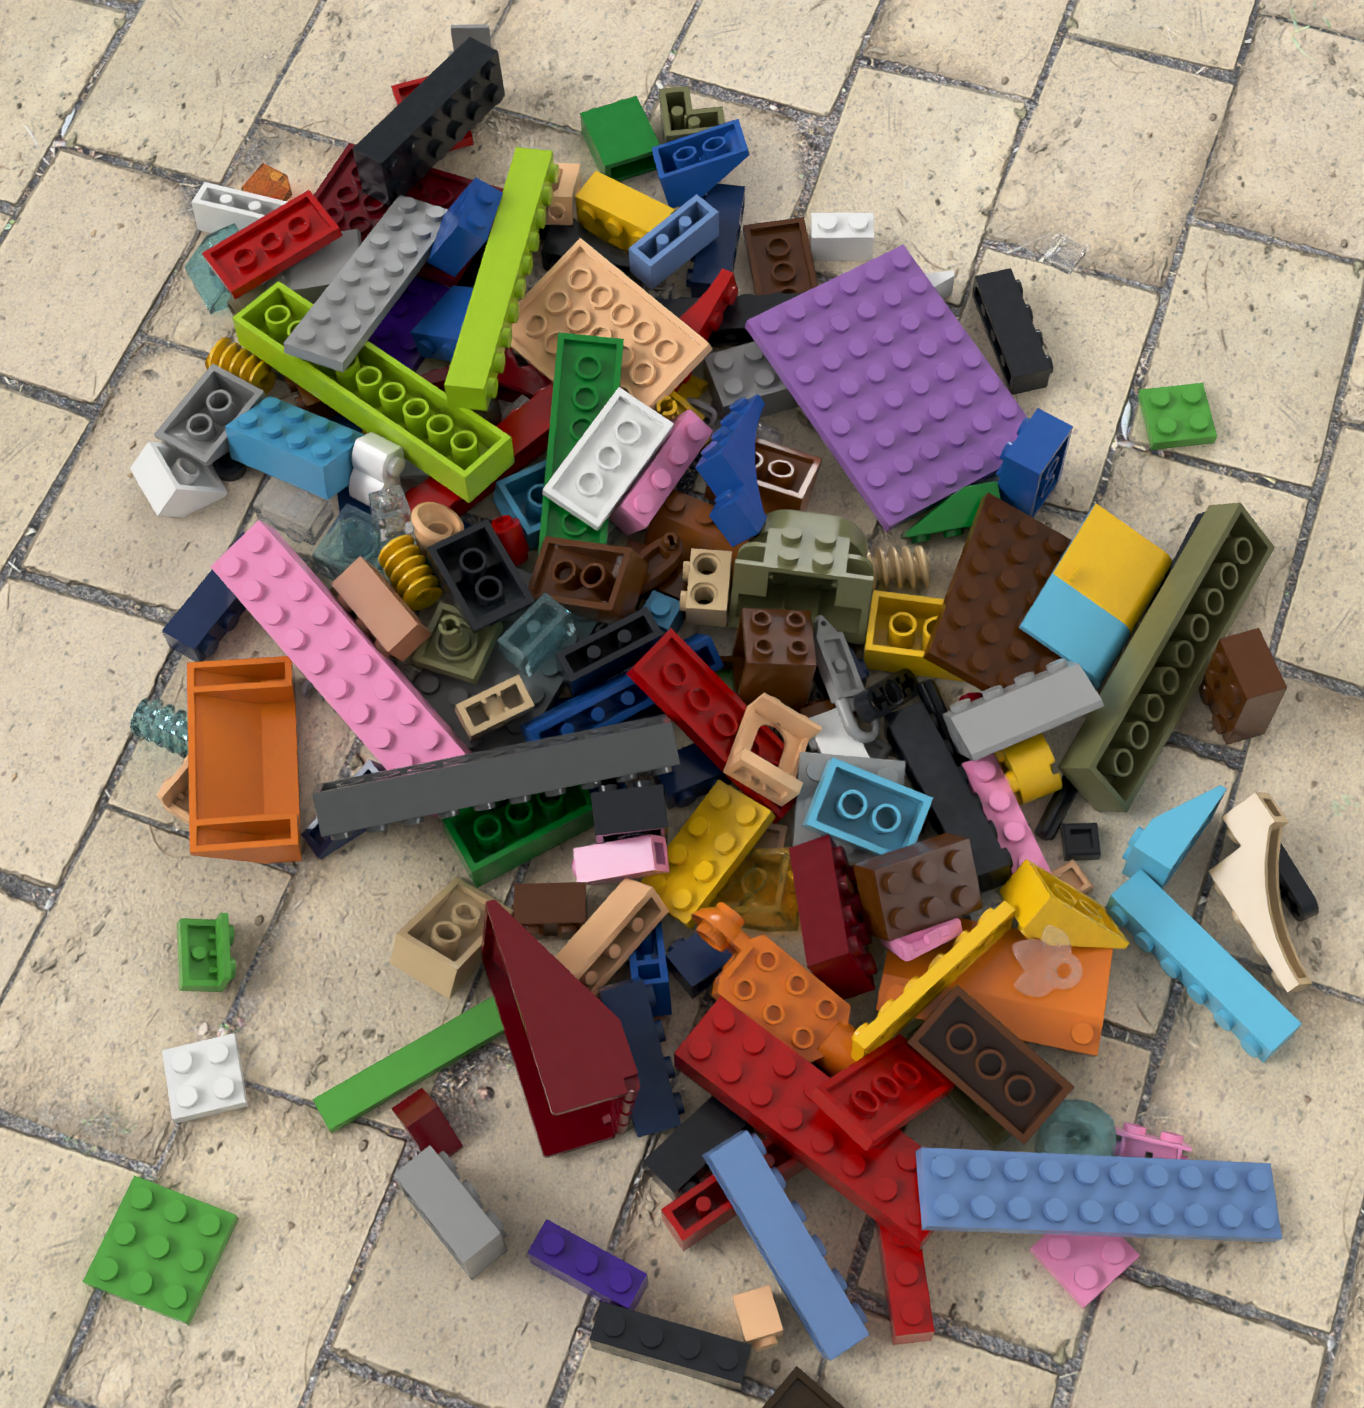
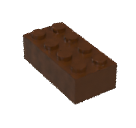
[907,983,1074,1145]

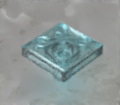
[312,503,404,574]

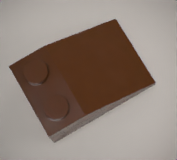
[527,536,649,624]

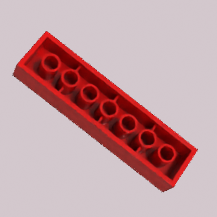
[674,996,935,1253]

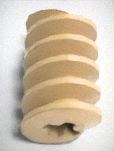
[868,546,930,590]

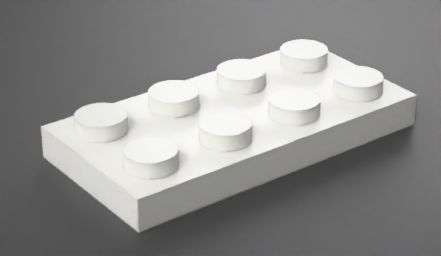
[542,387,674,531]

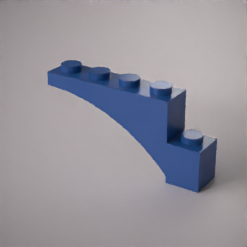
[695,394,767,547]

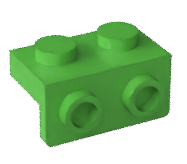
[177,912,236,992]

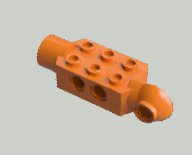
[691,902,857,1077]

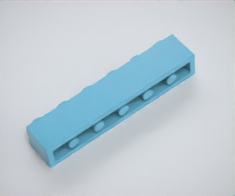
[1105,869,1302,1063]

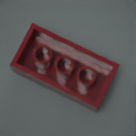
[789,834,877,1000]

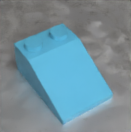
[1122,785,1227,889]

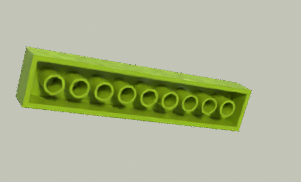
[232,281,515,503]

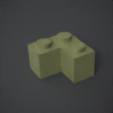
[659,86,725,143]

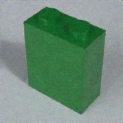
[580,96,660,182]

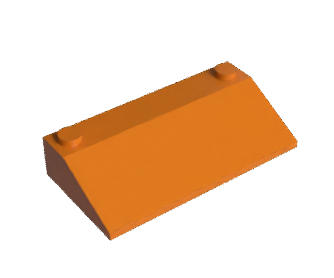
[187,656,302,864]
[875,917,1113,1057]

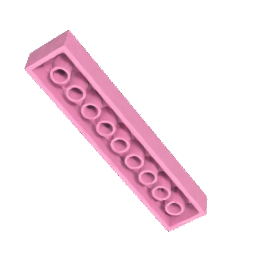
[211,520,473,818]

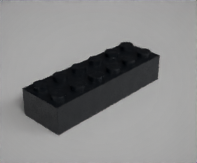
[352,37,505,207]

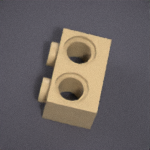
[680,548,732,627]

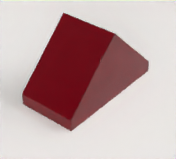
[391,1088,463,1157]

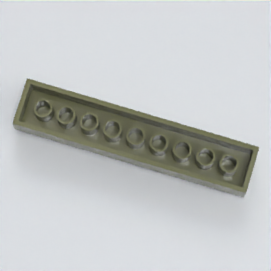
[1058,502,1275,812]

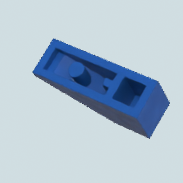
[629,921,672,1017]

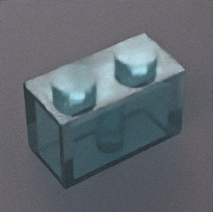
[497,593,576,678]

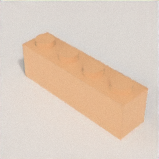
[555,877,669,995]

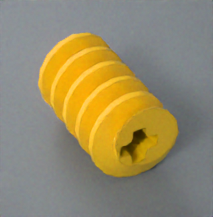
[205,336,276,395]
[378,535,443,611]

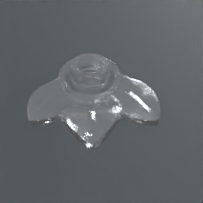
[1012,924,1082,997]

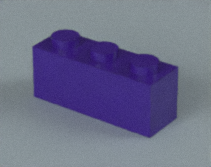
[527,1219,649,1311]

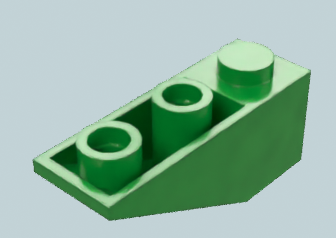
[901,481,1000,544]

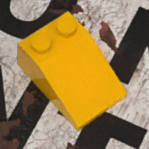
[999,859,1129,949]

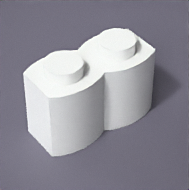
[349,432,405,512]

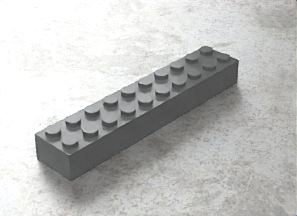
[312,714,680,840]

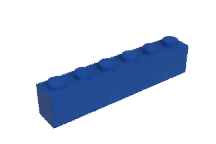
[519,633,724,742]

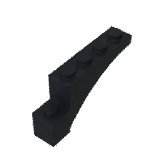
[538,218,666,291]

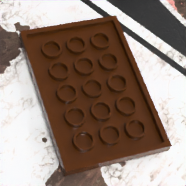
[923,492,1072,691]

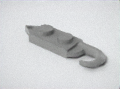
[813,615,880,743]

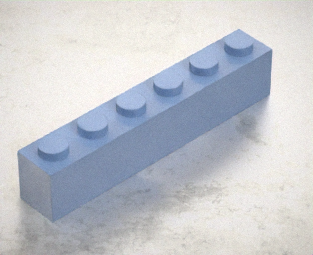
[702,1130,870,1361]

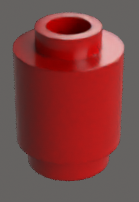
[491,515,529,566]

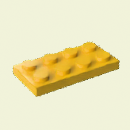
[641,780,775,930]

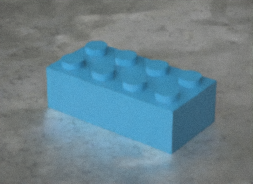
[225,396,365,500]

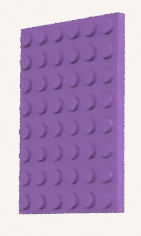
[745,244,1027,532]

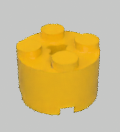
[994,733,1062,805]

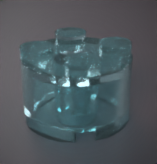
[1035,1099,1116,1156]

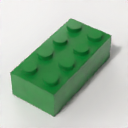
[440,785,594,888]

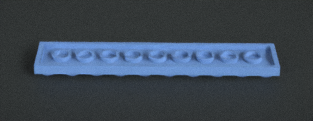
[915,1147,1282,1242]

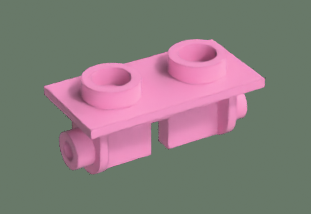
[1110,1122,1192,1160]

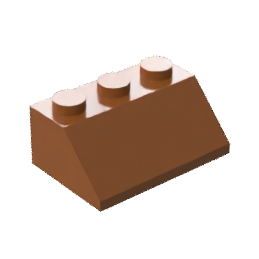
[705,438,822,514]
[643,489,748,592]

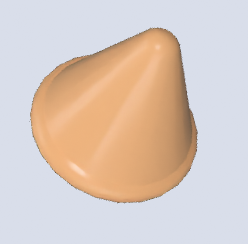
[411,502,464,558]

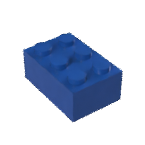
[996,408,1073,518]

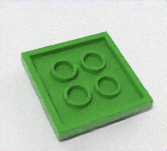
[83,1175,239,1326]

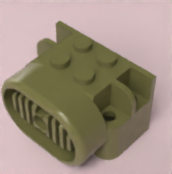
[728,509,874,644]

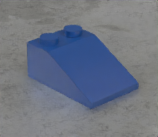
[652,119,750,208]

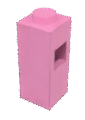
[572,834,669,886]

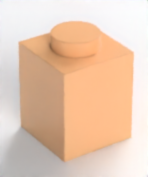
[732,1285,784,1351]

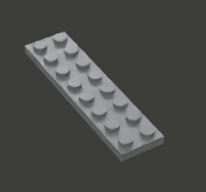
[283,195,448,372]

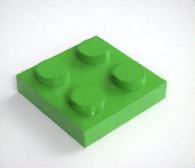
[1138,383,1217,450]

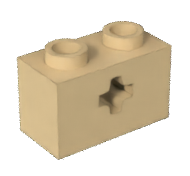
[455,674,535,742]

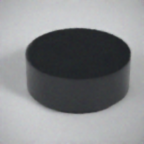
[213,451,247,482]

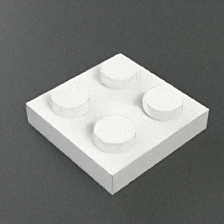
[162,1033,248,1124]

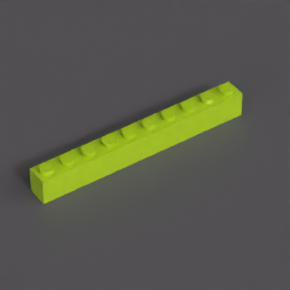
[444,147,559,411]

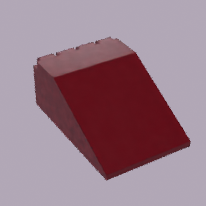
[481,899,640,1158]

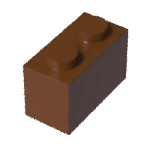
[514,882,588,940]

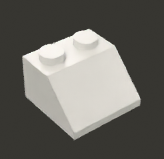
[130,441,228,518]

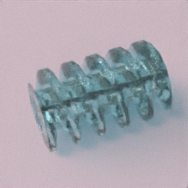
[130,698,188,759]

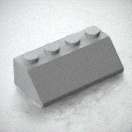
[942,658,1104,761]

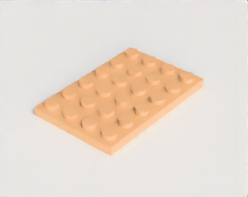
[510,238,712,410]

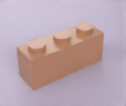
[331,556,432,662]

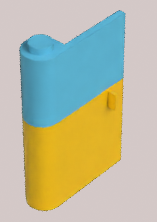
[1019,503,1172,690]

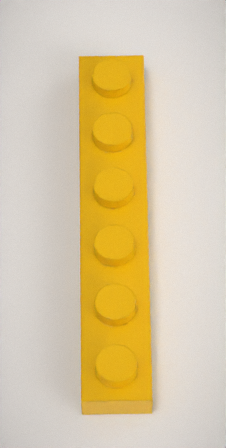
[851,900,1016,1061]

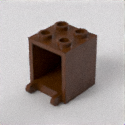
[720,608,817,714]

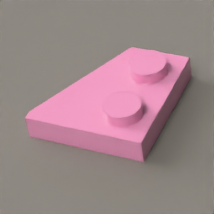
[881,918,963,962]

